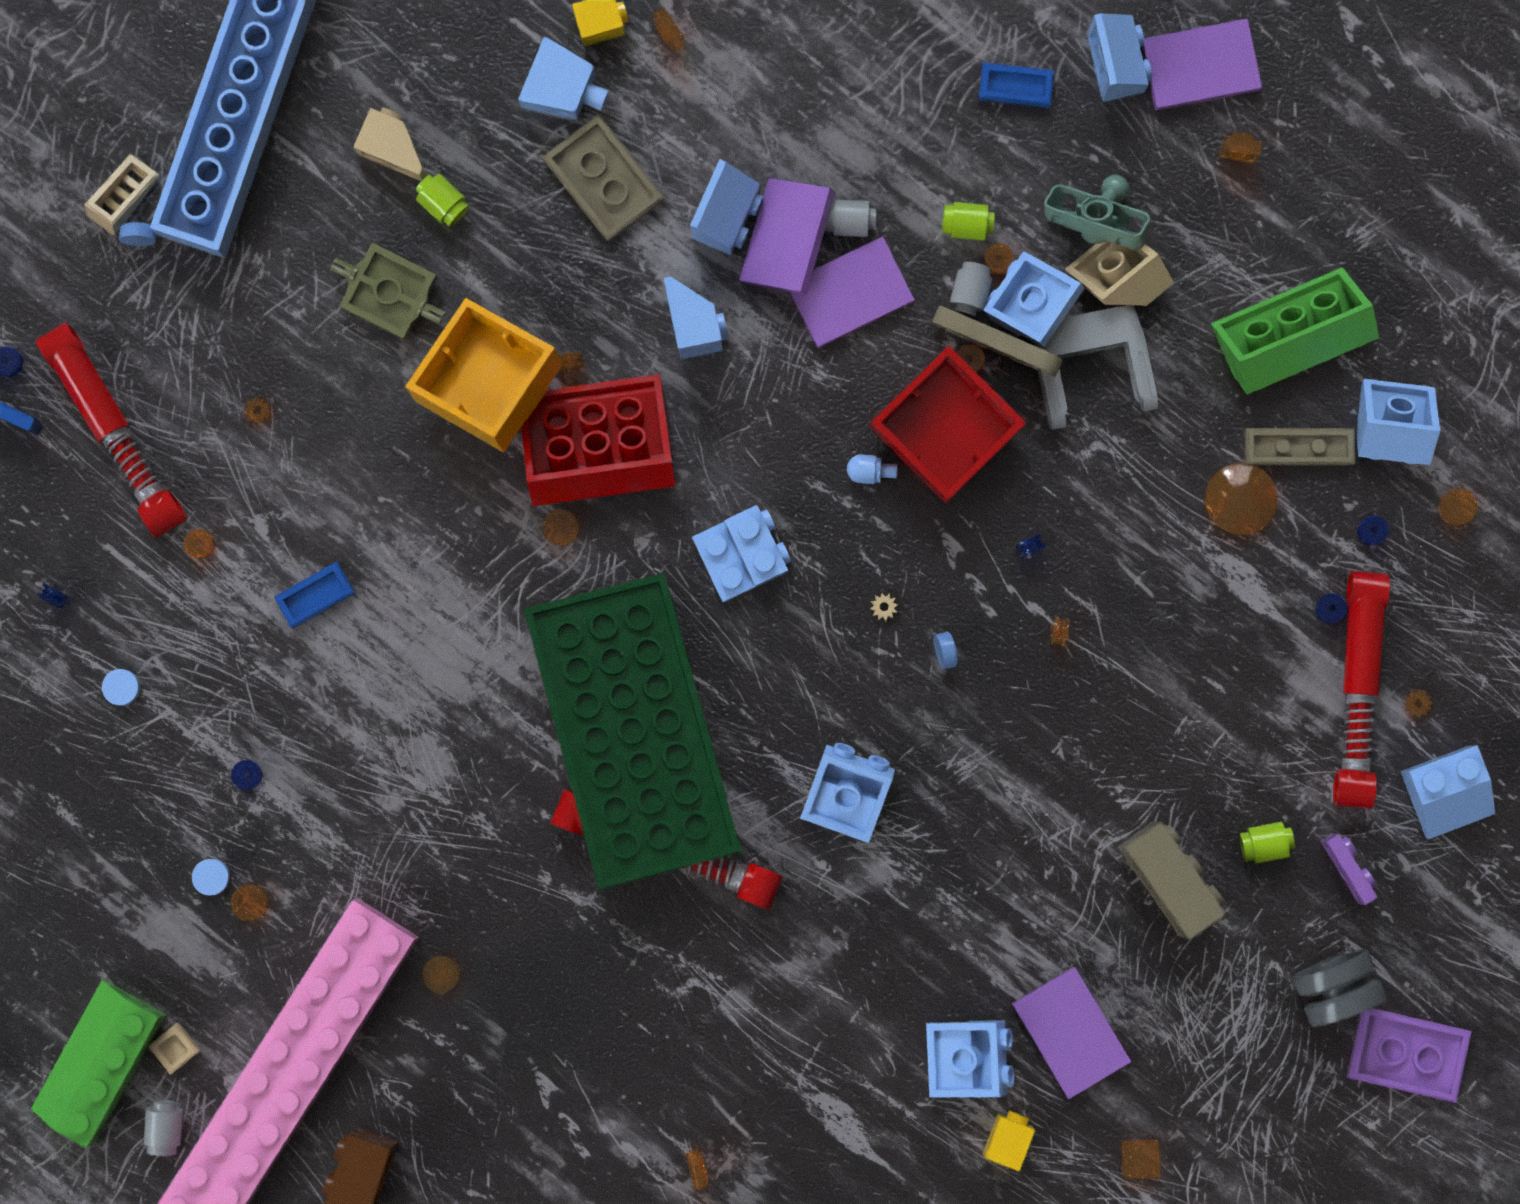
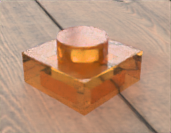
[1219,132,1262,163]

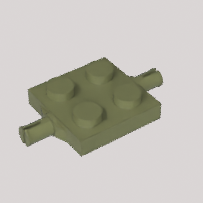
[330,243,446,340]

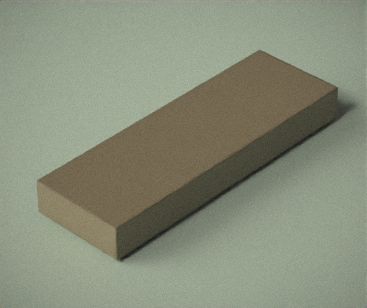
[1244,428,1355,466]

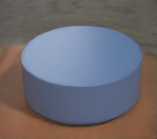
[119,222,156,246]
[934,632,958,670]

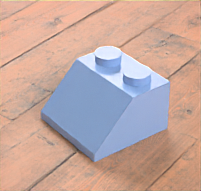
[1087,13,1152,102]
[690,159,764,255]
[664,276,728,360]
[1356,379,1440,465]
[1400,745,1496,840]

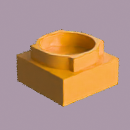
[405,298,563,453]

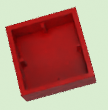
[869,346,1026,504]

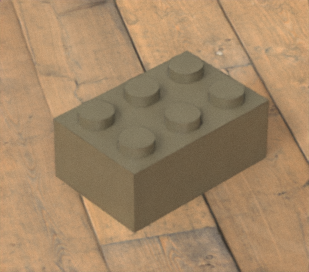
[1117,822,1226,939]

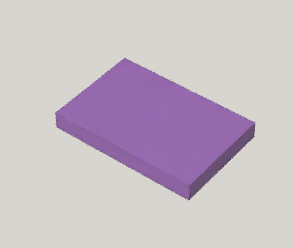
[1142,19,1262,111]
[739,178,835,295]
[790,236,914,349]
[1011,966,1131,1099]
[1347,1008,1472,1103]

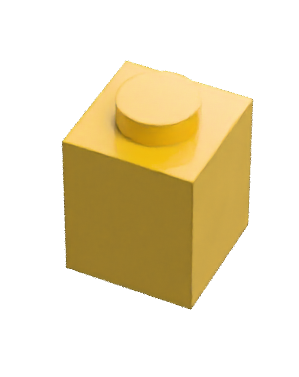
[572,0,629,47]
[983,1110,1035,1172]

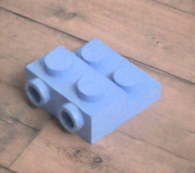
[983,251,1085,348]
[692,505,791,603]
[800,743,895,843]
[926,1020,1015,1097]

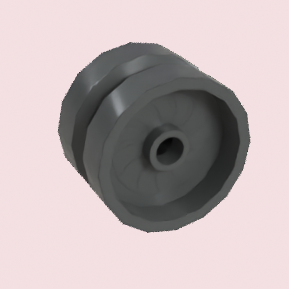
[1291,949,1387,1027]

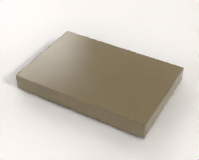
[542,114,665,243]

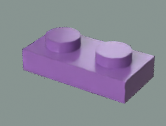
[1320,834,1377,905]

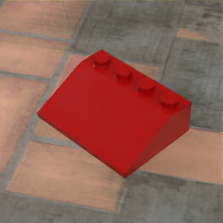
[521,374,676,506]

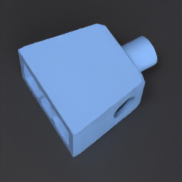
[518,37,609,119]

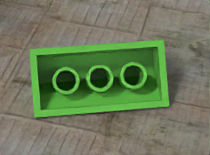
[1211,268,1379,394]
[31,980,167,1148]

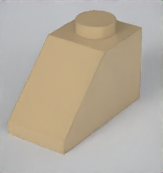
[353,108,426,181]

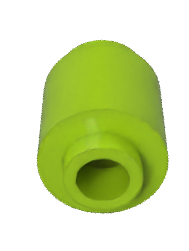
[416,174,469,227]
[942,202,995,241]
[1239,821,1295,864]

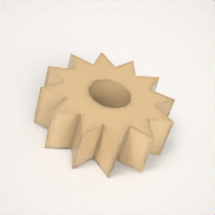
[870,593,898,621]

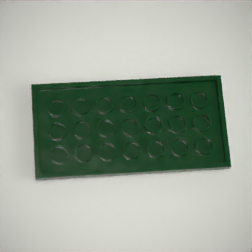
[524,573,741,891]

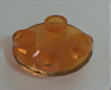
[1204,463,1277,535]

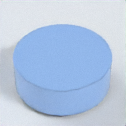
[102,669,141,706]
[192,859,230,895]

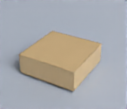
[148,1022,201,1075]

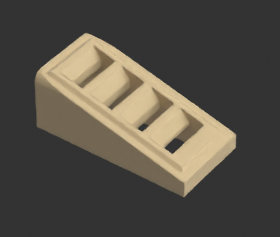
[84,154,159,235]

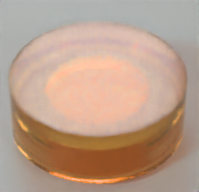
[1438,488,1477,525]
[542,509,579,546]
[231,884,269,921]
[422,955,460,993]

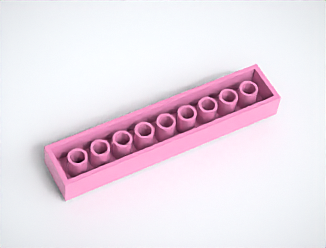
[158,898,419,1204]

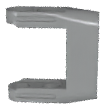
[1034,305,1158,430]

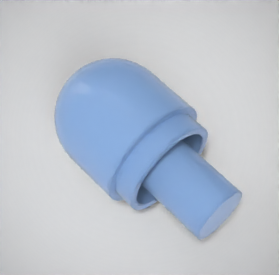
[847,455,898,484]

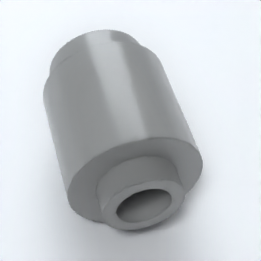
[825,200,876,237]
[949,262,993,317]
[144,1100,183,1156]

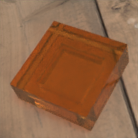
[653,7,685,52]
[1121,1139,1160,1179]
[686,1147,709,1190]

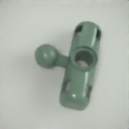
[1044,175,1150,250]

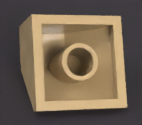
[1065,241,1174,306]

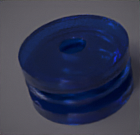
[0,346,23,377]
[1357,515,1389,545]
[1015,533,1047,559]
[36,582,69,609]
[1315,594,1347,623]
[231,760,262,789]

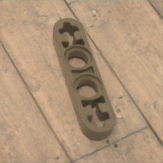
[931,306,1063,377]

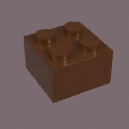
[322,1127,399,1204]

